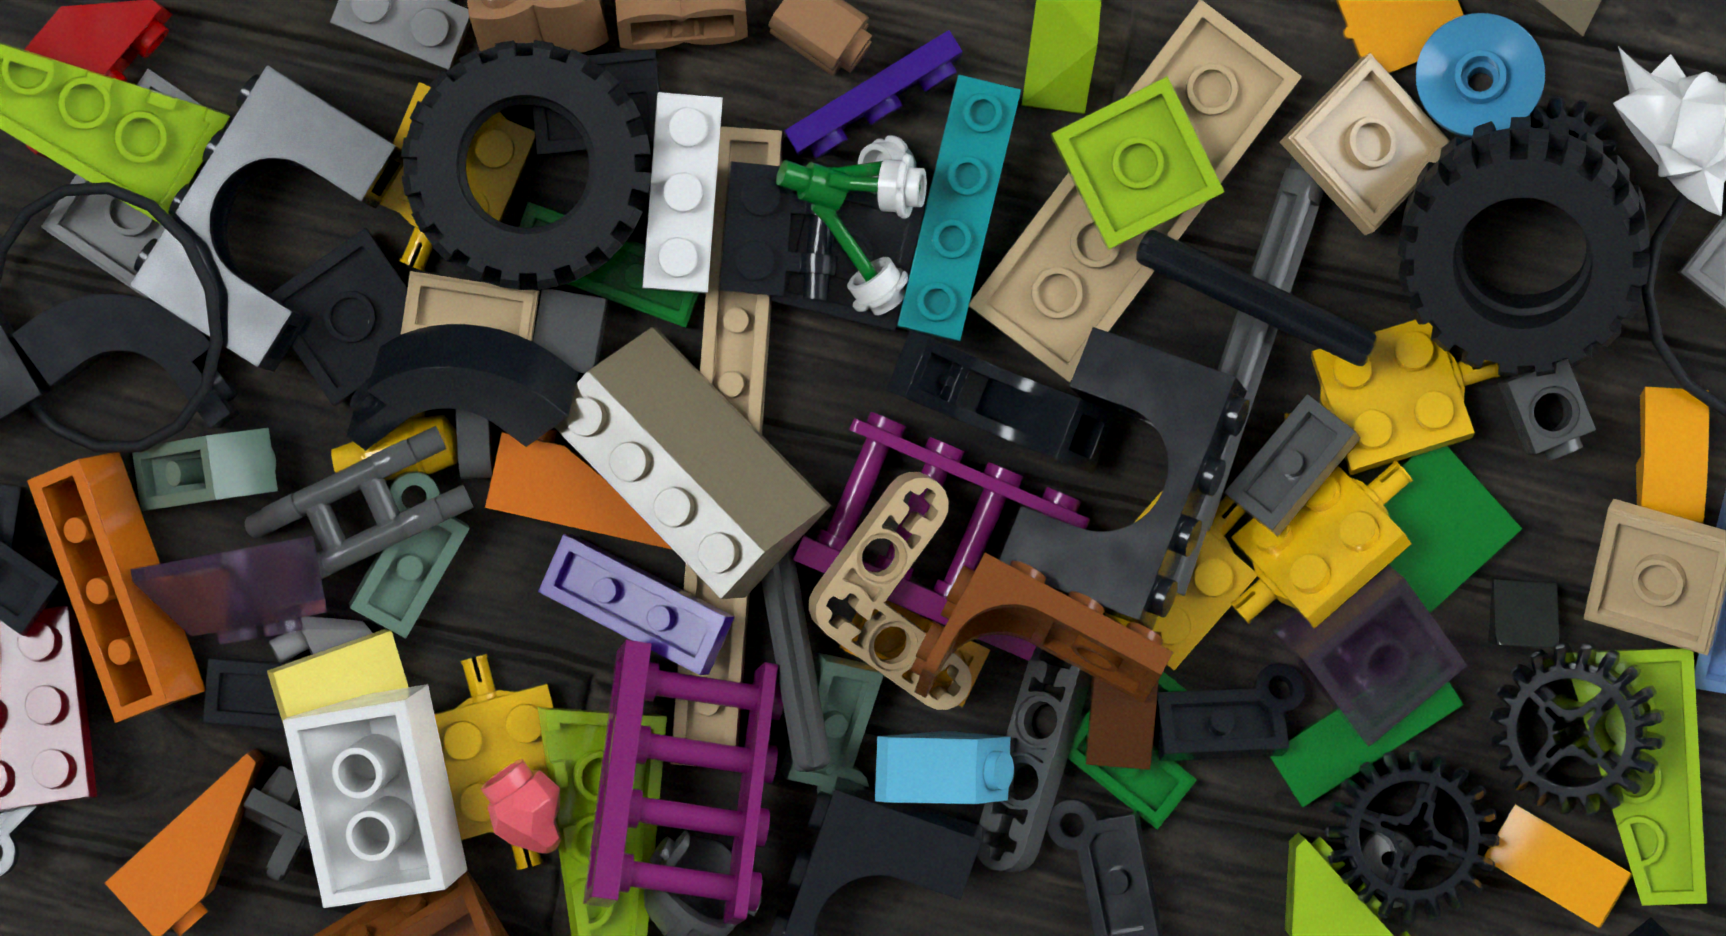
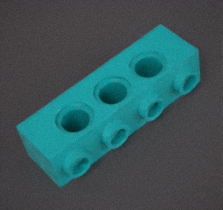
[896,74,1021,343]

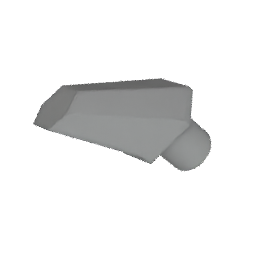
[269,615,372,664]

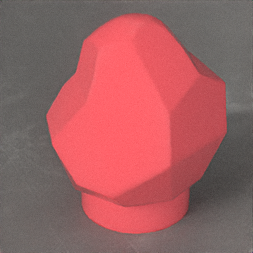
[480,759,561,854]

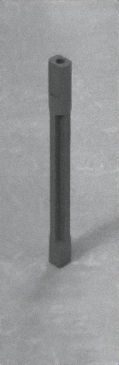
[1173,157,1325,596]

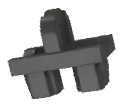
[243,766,311,882]

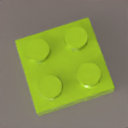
[1051,76,1225,250]

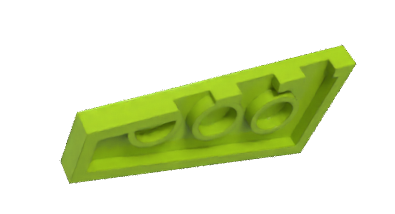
[0,42,230,224]
[1571,647,1707,906]
[538,707,667,936]

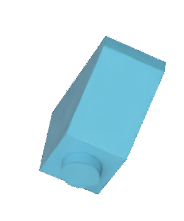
[875,731,1014,804]

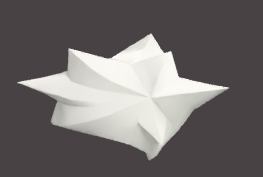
[1613,46,1726,216]

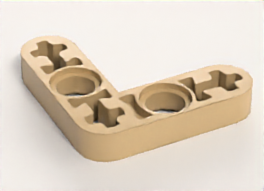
[809,472,972,710]

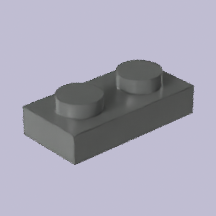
[1225,394,1360,537]

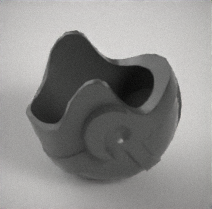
[644,830,763,936]

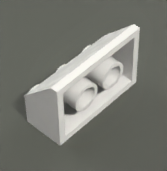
[283,684,468,908]

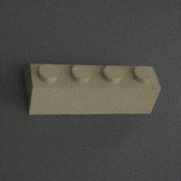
[554,327,831,599]

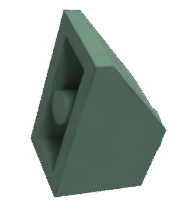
[132,428,278,511]

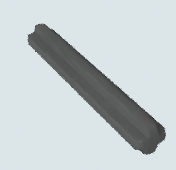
[761,547,831,772]

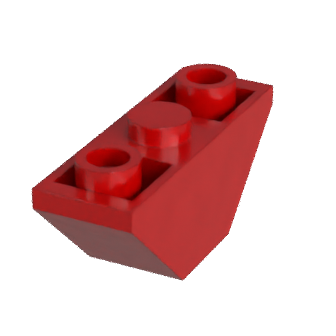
[24,0,173,159]

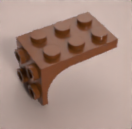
[910,553,1173,703]

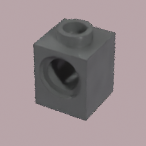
[533,288,610,383]
[1497,358,1596,461]

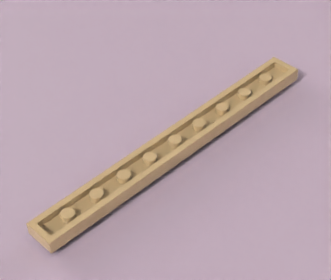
[671,127,785,766]

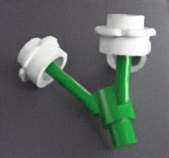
[776,135,927,315]

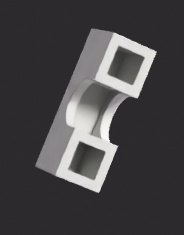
[642,92,723,293]

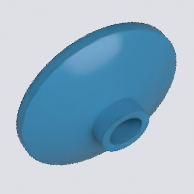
[1416,13,1545,138]

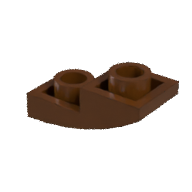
[1085,631,1162,770]

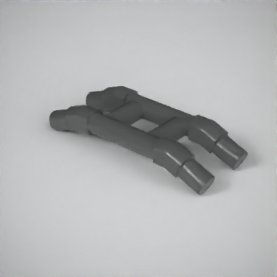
[245,426,474,596]

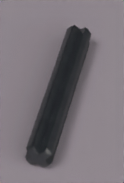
[1136,230,1377,366]

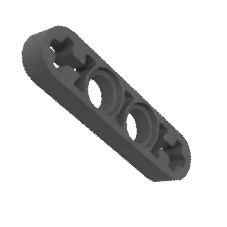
[977,646,1092,873]

